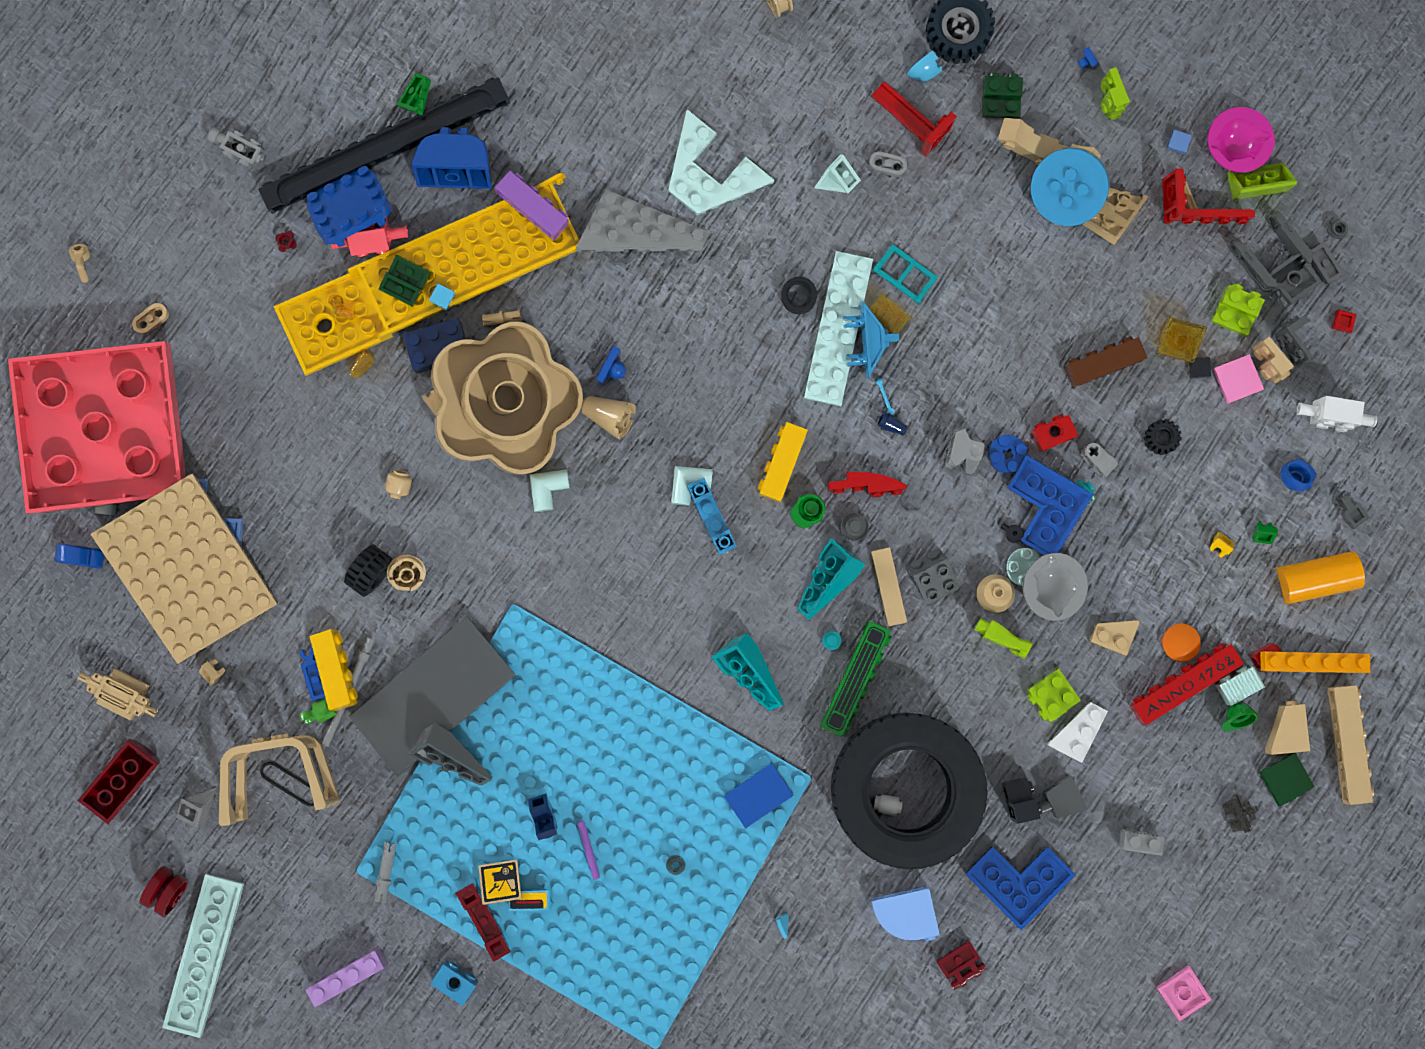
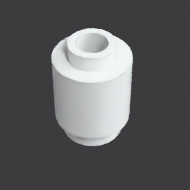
[873,794,903,817]

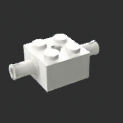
[1296,396,1377,432]

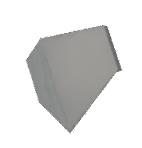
[176,788,216,827]

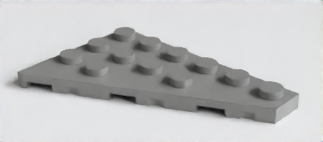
[576,189,710,252]

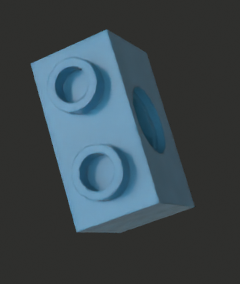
[430,961,479,1006]

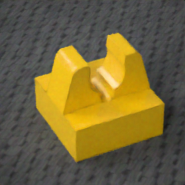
[1210,531,1235,558]

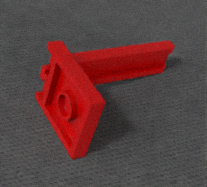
[871,82,957,157]
[1162,169,1255,224]

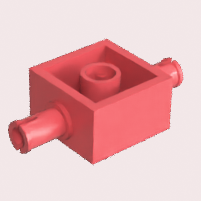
[331,217,409,257]

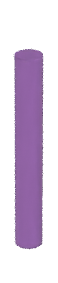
[577,821,600,880]

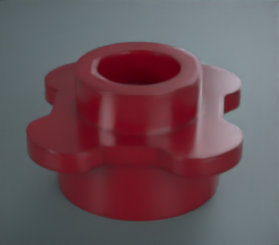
[275,231,297,252]

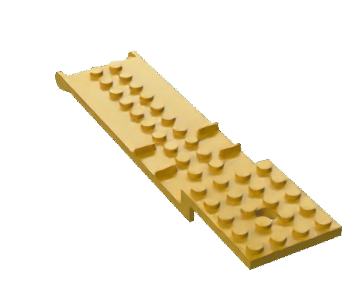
[273,173,579,376]

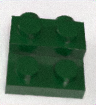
[982,73,1023,119]

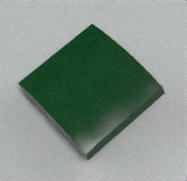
[378,255,432,307]
[1259,752,1315,807]

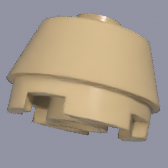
[387,554,426,591]
[977,574,1015,613]

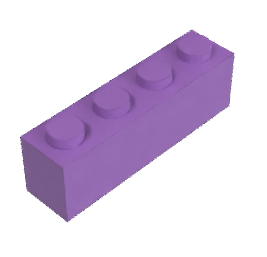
[495,171,569,241]

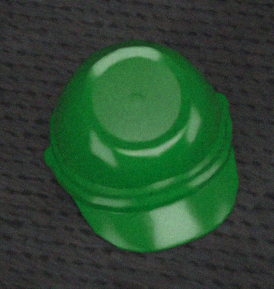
[790,494,826,528]
[1221,702,1258,732]

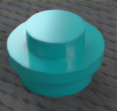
[822,631,841,650]

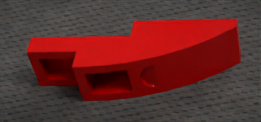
[827,472,907,498]

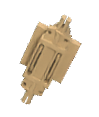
[77,668,158,720]

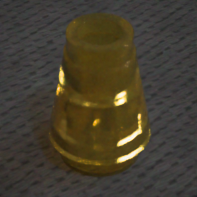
[349,350,376,379]

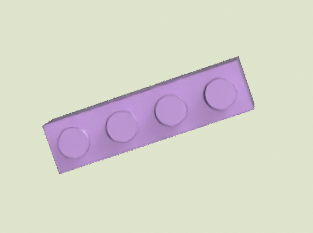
[306,947,388,1007]

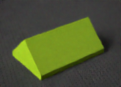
[1228,162,1297,200]

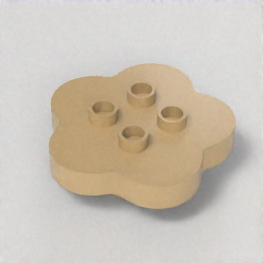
[431,322,583,475]

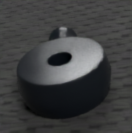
[1000,523,1023,543]

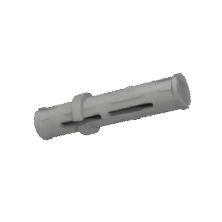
[374,842,397,903]

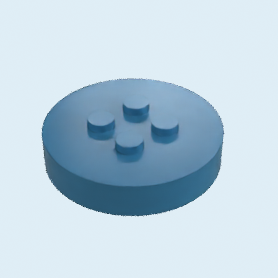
[1031,147,1110,226]

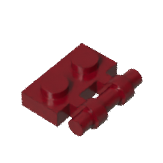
[936,940,987,990]

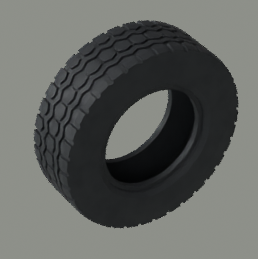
[831,713,988,870]

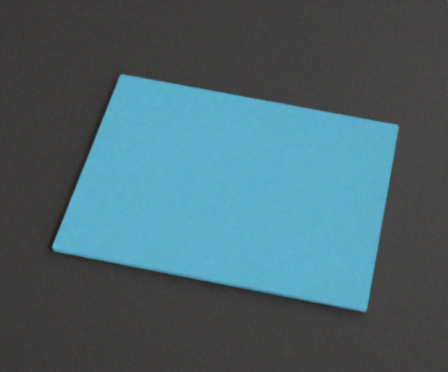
[357,605,811,1049]

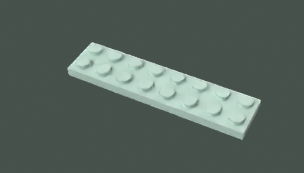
[804,251,873,407]
[162,873,245,1038]

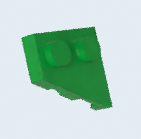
[396,73,431,116]

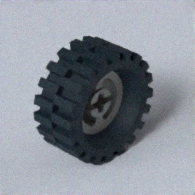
[926,0,995,64]

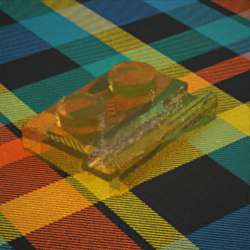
[870,293,912,334]

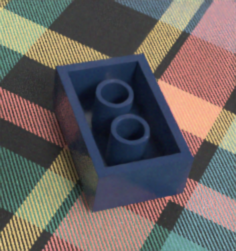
[403,318,466,374]

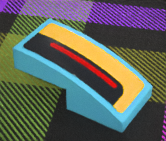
[508,889,551,911]

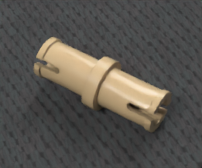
[482,310,522,327]

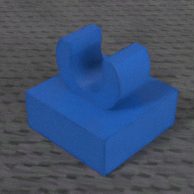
[1078,47,1100,70]

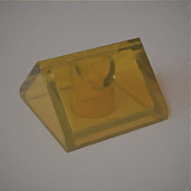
[1157,316,1207,363]

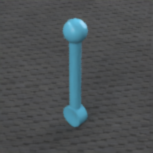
[876,378,895,415]

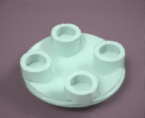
[1006,548,1040,586]

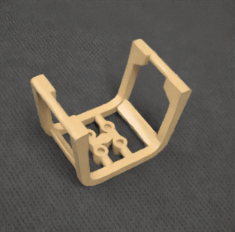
[219,734,340,826]

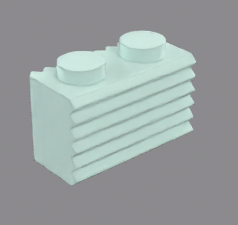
[1216,665,1265,706]

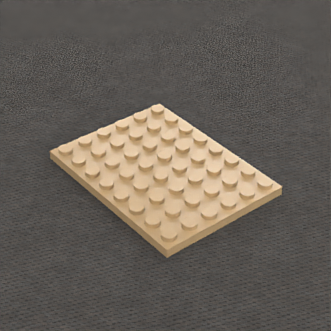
[91,473,278,664]

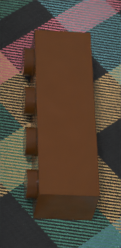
[1064,336,1147,388]

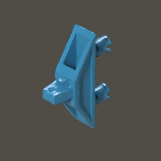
[843,301,899,379]

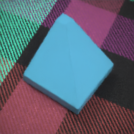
[775,913,789,939]

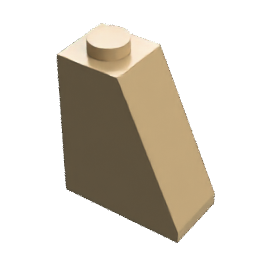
[1265,700,1310,755]

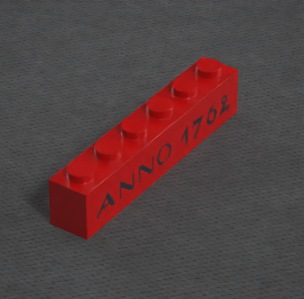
[1129,643,1244,725]

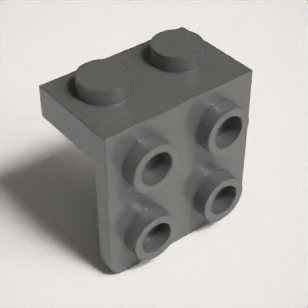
[1274,315,1312,365]
[906,549,959,605]

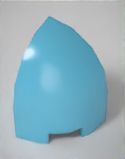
[907,51,942,81]

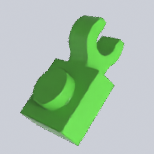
[299,698,337,724]

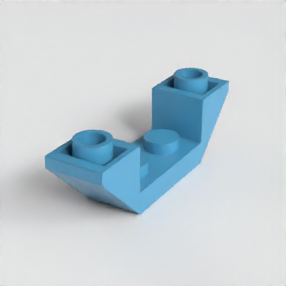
[687,478,737,555]

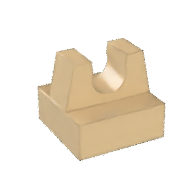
[199,659,226,686]

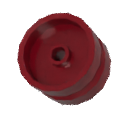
[139,866,189,918]

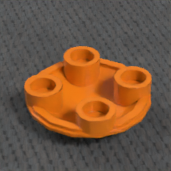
[1161,623,1201,662]

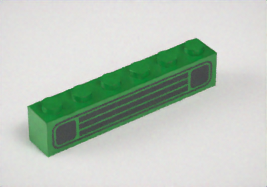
[820,621,892,737]

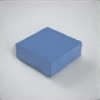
[1167,130,1192,155]

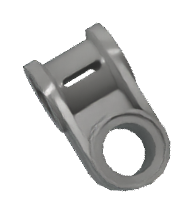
[1080,443,1118,478]

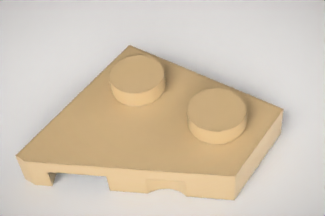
[1089,620,1140,656]

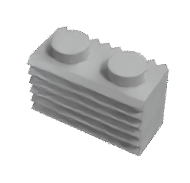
[1118,829,1165,856]

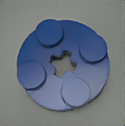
[988,435,1027,474]

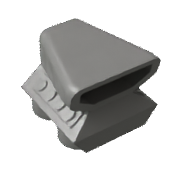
[945,429,985,475]

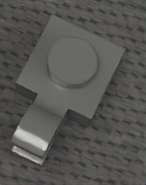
[1336,494,1370,529]

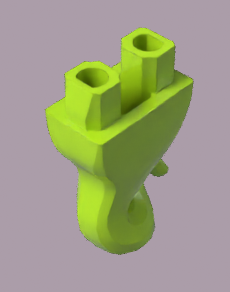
[974,618,1033,659]

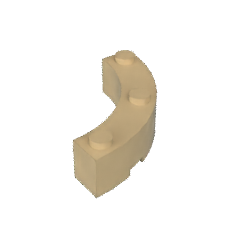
[998,118,1101,165]

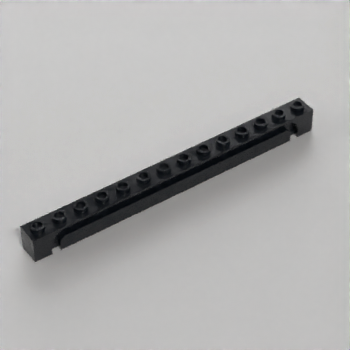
[258,77,510,214]

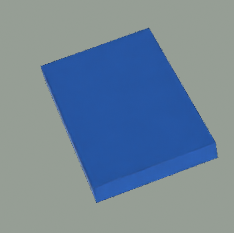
[724,763,794,829]

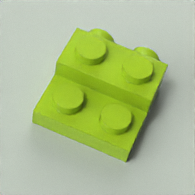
[1100,67,1130,120]
[1211,284,1265,337]
[1026,668,1081,723]

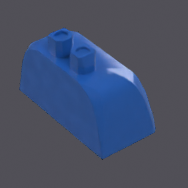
[411,127,492,189]

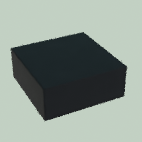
[1189,357,1211,378]

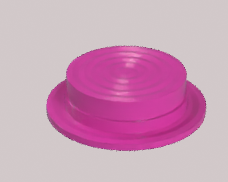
[1207,107,1275,173]

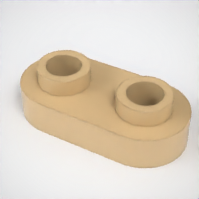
[132,303,169,335]

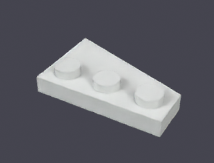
[1046,702,1108,763]

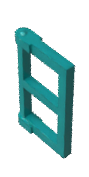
[872,244,938,304]

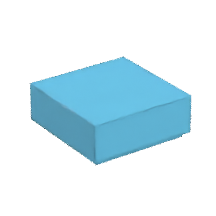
[429,284,456,310]

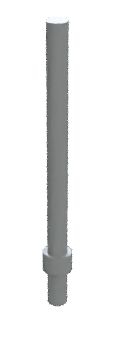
[322,637,375,747]

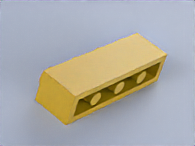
[757,422,808,503]
[309,629,358,711]

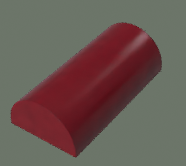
[77,739,160,825]

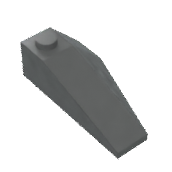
[408,723,492,786]

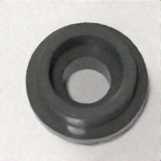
[1328,220,1348,239]

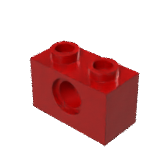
[1031,414,1078,453]

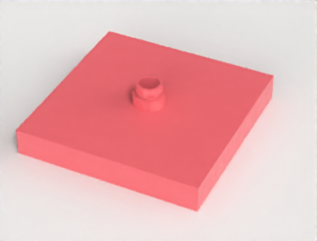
[8,341,186,514]

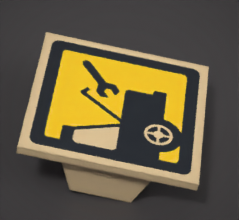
[478,860,522,905]

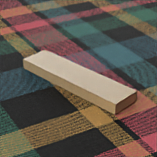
[871,547,907,626]

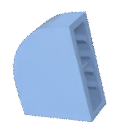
[870,886,940,941]

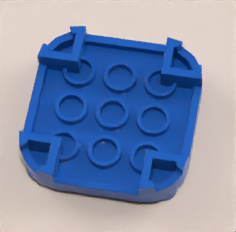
[307,166,393,247]

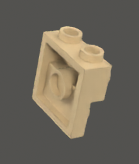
[1252,336,1294,384]

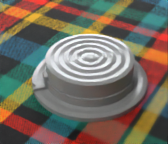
[1023,553,1088,621]

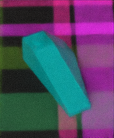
[797,538,866,620]
[711,632,784,711]

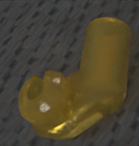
[331,295,355,320]

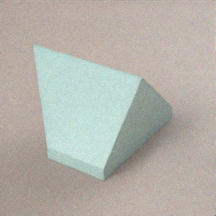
[814,154,861,193]

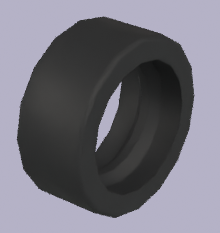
[781,277,817,314]

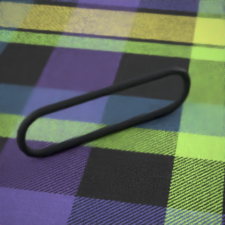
[260,762,314,806]

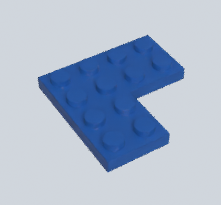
[1008,455,1094,555]
[964,846,1076,930]

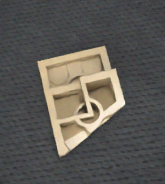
[1083,188,1148,245]

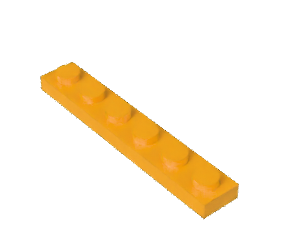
[1261,652,1370,673]

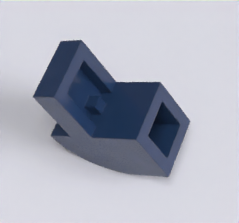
[528,793,558,841]

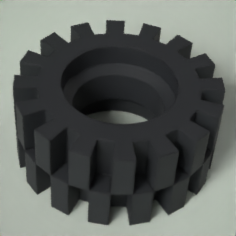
[1144,419,1182,455]

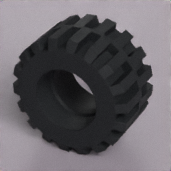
[344,544,393,597]

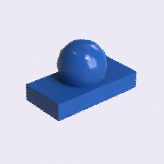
[596,346,626,386]

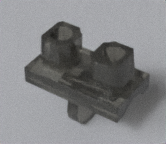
[1222,794,1259,833]

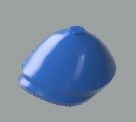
[1280,459,1316,492]

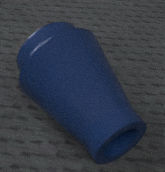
[877,412,907,436]

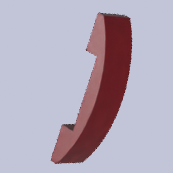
[455,883,511,962]

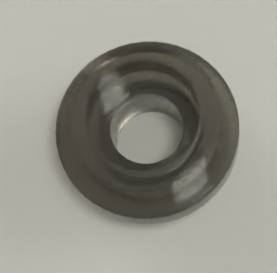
[666,855,685,875]

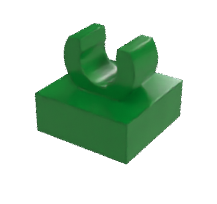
[1252,521,1278,544]

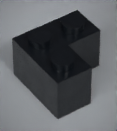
[1002,777,1042,824]

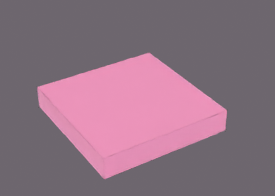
[1213,354,1264,404]
[1156,966,1212,1022]

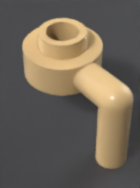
[69,244,90,283]

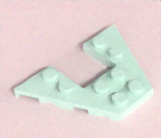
[668,110,775,216]

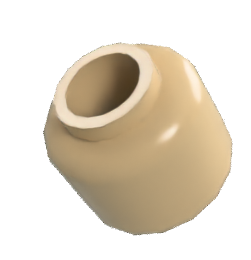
[385,469,412,499]

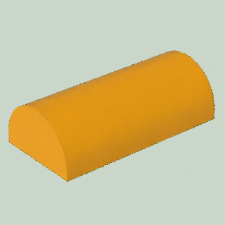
[1276,551,1365,605]

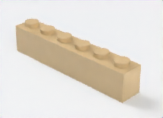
[1327,685,1374,805]

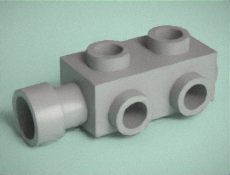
[208,127,265,168]

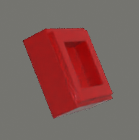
[1332,309,1357,333]

